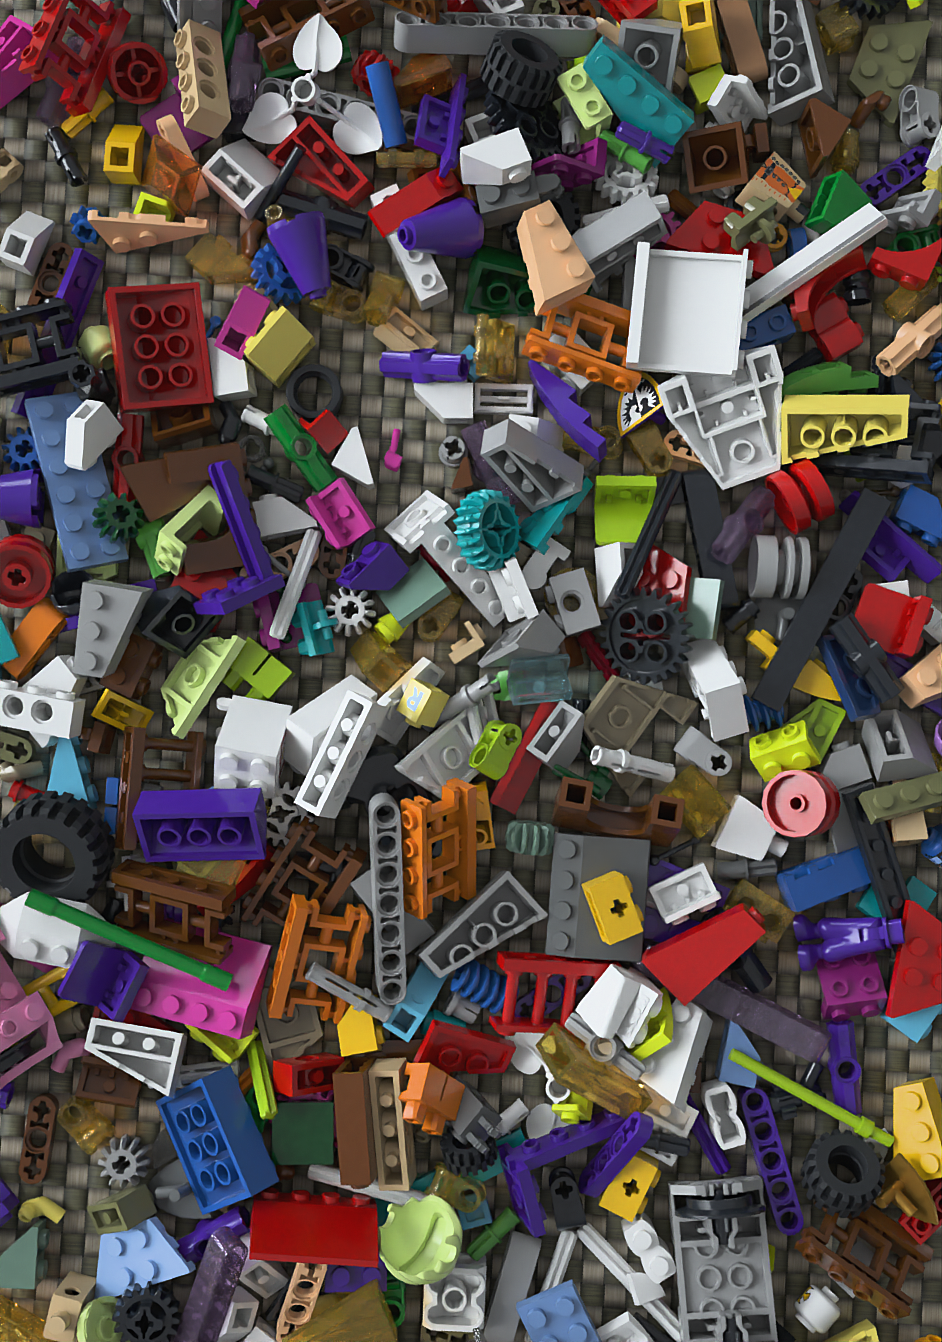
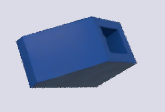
[889,484,942,547]

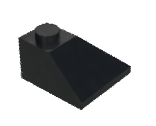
[136,585,224,659]

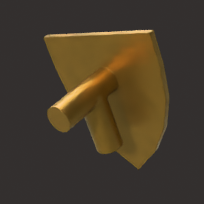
[875,1152,939,1225]

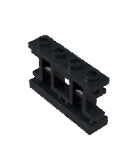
[0,298,83,398]
[809,400,942,484]

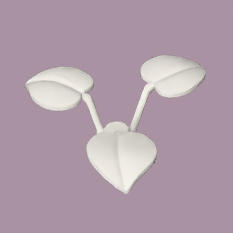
[242,14,383,155]
[505,1032,634,1139]

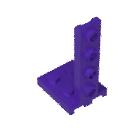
[193,460,286,615]
[497,1104,632,1238]

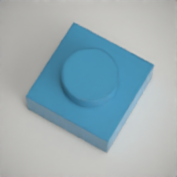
[455,1190,493,1230]

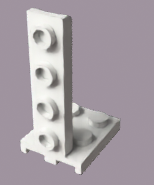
[384,490,506,627]

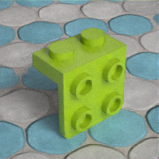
[593,475,657,546]

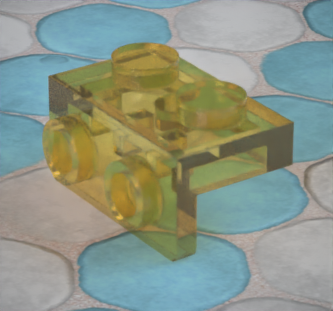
[658,764,732,839]

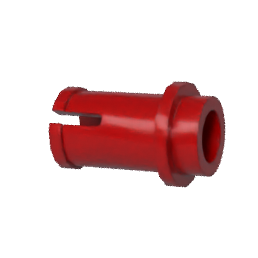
[8,780,45,803]

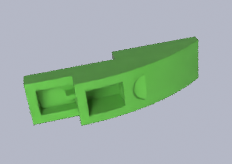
[782,361,879,403]

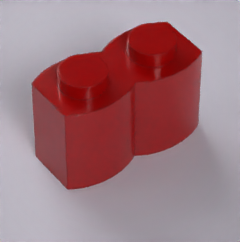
[808,292,864,362]

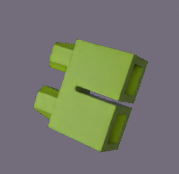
[222,636,296,701]

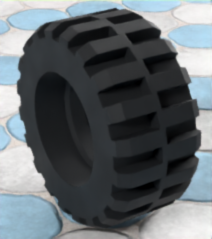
[0,791,115,903]

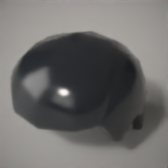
[51,570,94,616]

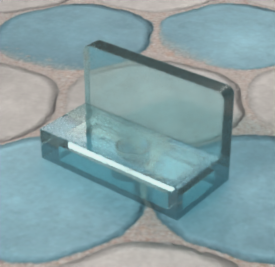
[506,654,573,706]

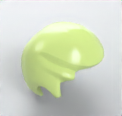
[378,1195,463,1285]

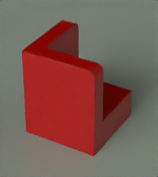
[298,409,349,454]

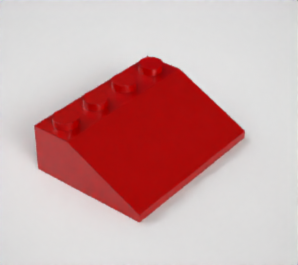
[105,282,214,414]
[249,1187,379,1268]

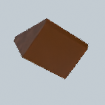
[797,98,851,179]
[682,121,749,194]
[150,404,219,450]

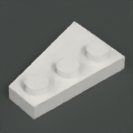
[377,657,445,745]

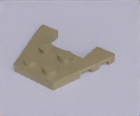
[583,674,698,797]

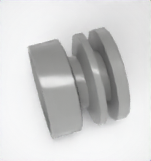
[747,535,811,600]

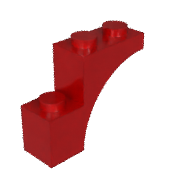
[867,237,942,291]
[789,244,867,332]

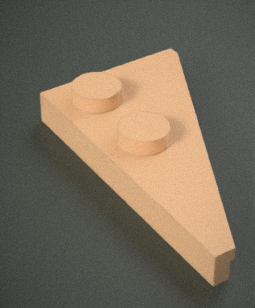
[88,210,209,254]

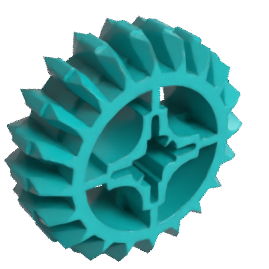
[453,489,523,571]

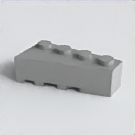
[767,0,835,127]
[414,871,548,978]

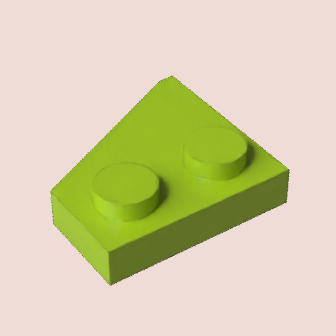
[779,698,846,765]

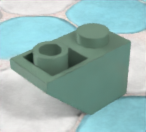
[0,1218,50,1290]

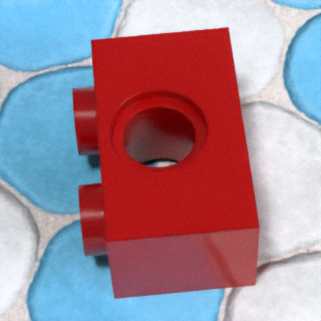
[273,1052,344,1097]

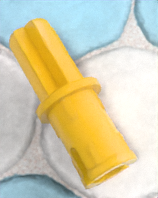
[61,87,114,139]

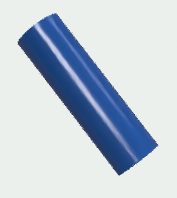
[365,61,408,149]

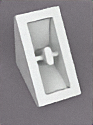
[331,426,375,490]

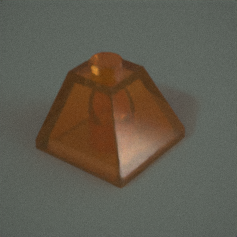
[393,53,453,109]
[140,134,203,218]

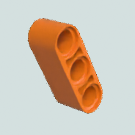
[1,596,70,680]

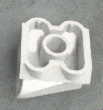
[576,964,663,1048]
[422,1253,487,1332]

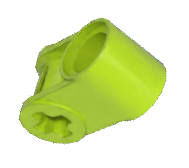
[469,719,522,780]

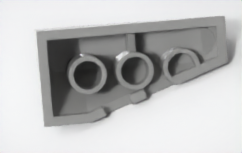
[618,18,683,93]

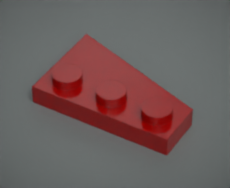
[412,1019,517,1075]

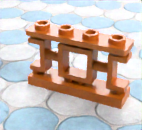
[521,294,642,393]
[401,777,476,920]
[265,894,371,1024]

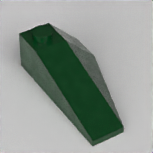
[462,245,592,319]

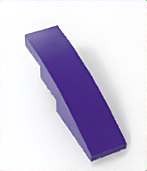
[528,359,607,463]

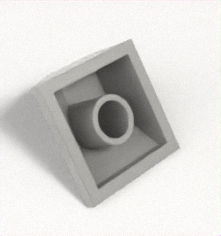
[477,609,566,668]

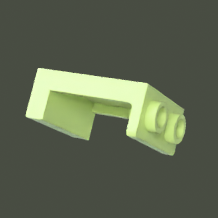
[552,63,613,145]
[154,485,227,576]

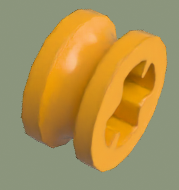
[768,223,788,253]

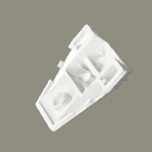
[657,345,784,490]

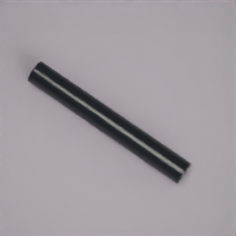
[254,144,306,223]

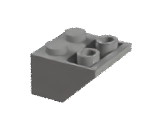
[861,709,938,782]

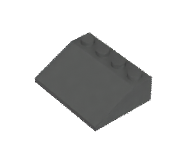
[545,832,651,962]

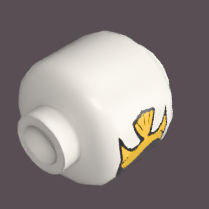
[794,1285,841,1334]

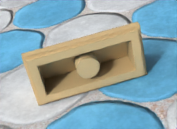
[373,306,440,351]

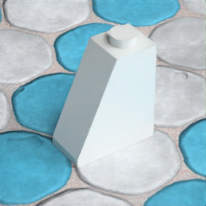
[17,655,88,748]

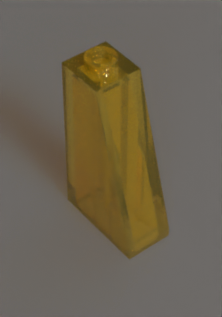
[535,1022,653,1119]
[282,1278,398,1342]

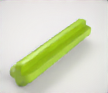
[247,1040,278,1120]

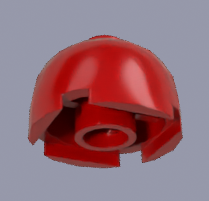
[107,41,168,104]

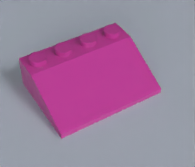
[130,918,273,1039]

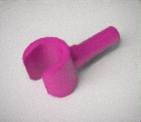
[384,429,403,472]

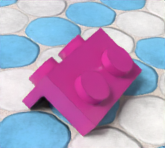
[305,478,376,550]

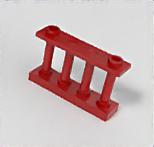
[489,950,622,1040]

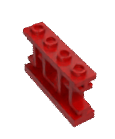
[18,0,131,117]

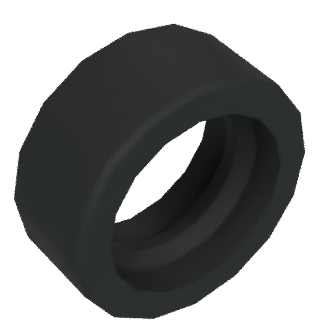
[286,364,343,423]

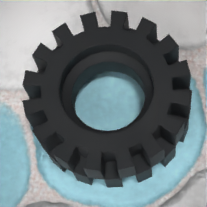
[440,1127,498,1177]

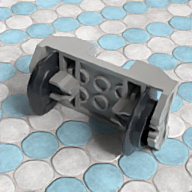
[667,1175,778,1342]

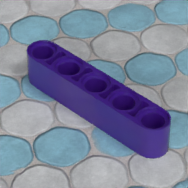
[737,1084,804,1235]

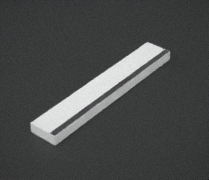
[742,203,888,322]

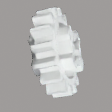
[594,154,659,205]
[264,781,314,846]

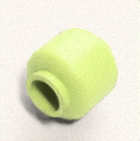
[78,325,114,370]

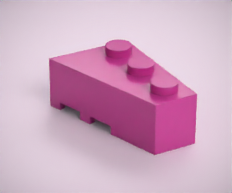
[0,15,59,109]

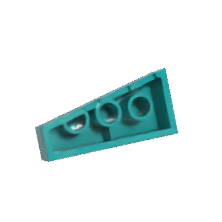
[583,34,694,168]

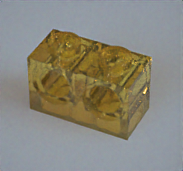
[723,879,796,944]

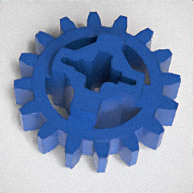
[250,243,305,306]

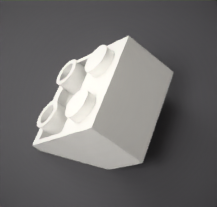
[200,138,280,221]

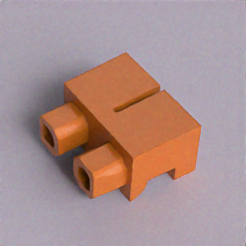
[398,1063,465,1135]

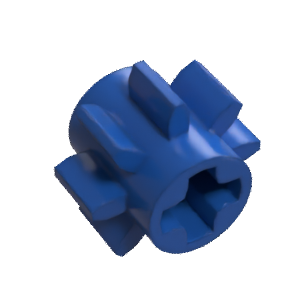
[69,205,106,244]

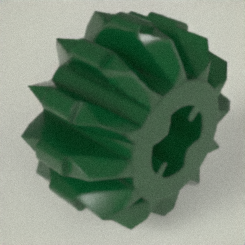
[92,492,145,544]

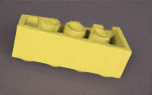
[781,395,910,465]

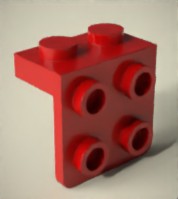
[854,583,934,659]

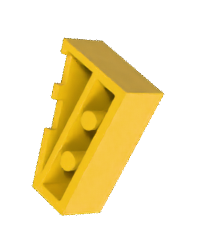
[893,1077,942,1181]

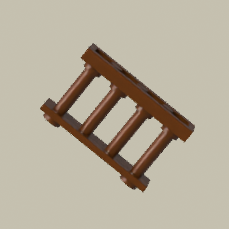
[115,726,206,850]

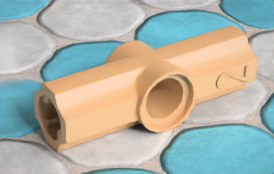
[876,303,942,377]

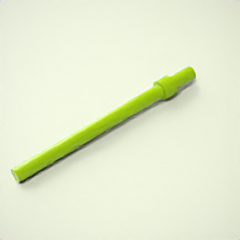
[728,1048,894,1147]

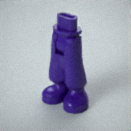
[793,914,905,972]

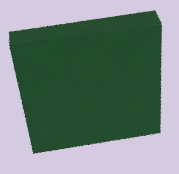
[272,1100,334,1165]

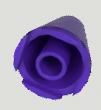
[397,197,484,259]
[266,211,331,301]
[0,468,45,529]

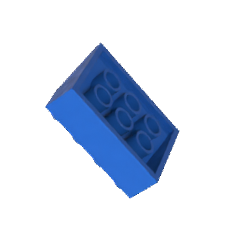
[155,1065,279,1215]

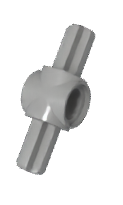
[564,1012,646,1081]

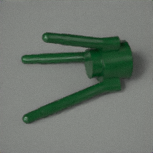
[552,740,613,800]

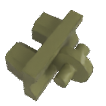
[723,196,778,251]

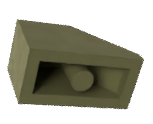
[87,1184,157,1235]

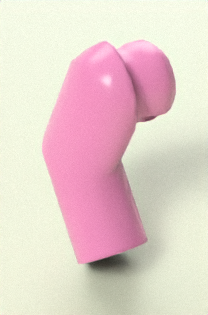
[50,1038,91,1073]

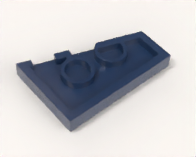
[816,634,881,722]

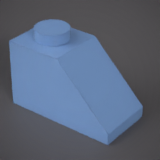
[714,1016,763,1088]

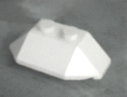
[0,892,116,968]

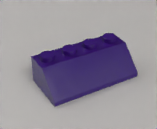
[132,788,267,862]

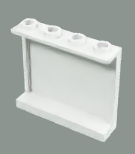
[626,242,753,378]

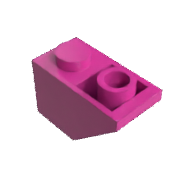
[214,285,271,360]

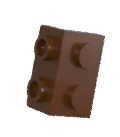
[99,633,163,700]
[75,1053,142,1109]

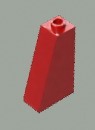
[641,902,766,1006]

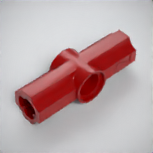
[111,413,145,505]

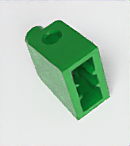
[804,170,873,239]

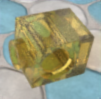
[815,1,860,56]

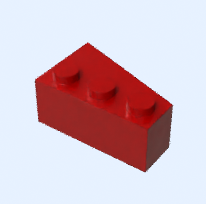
[267,115,375,209]

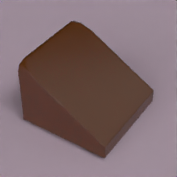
[451,457,474,494]
[558,636,584,669]

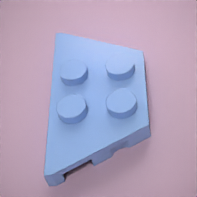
[94,1216,196,1299]

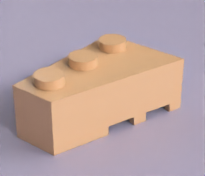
[516,200,595,316]
[898,642,942,709]

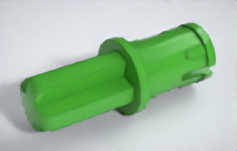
[599,129,654,175]
[466,1206,521,1261]

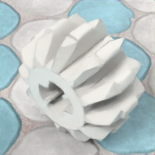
[325,587,376,637]

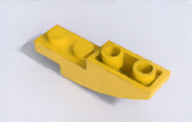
[744,629,841,701]

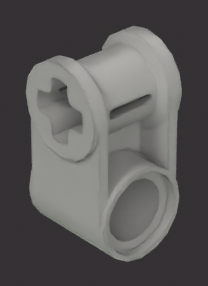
[898,85,940,148]
[673,726,732,776]

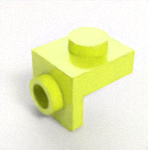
[551,1081,596,1124]

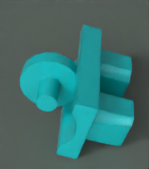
[291,600,339,657]

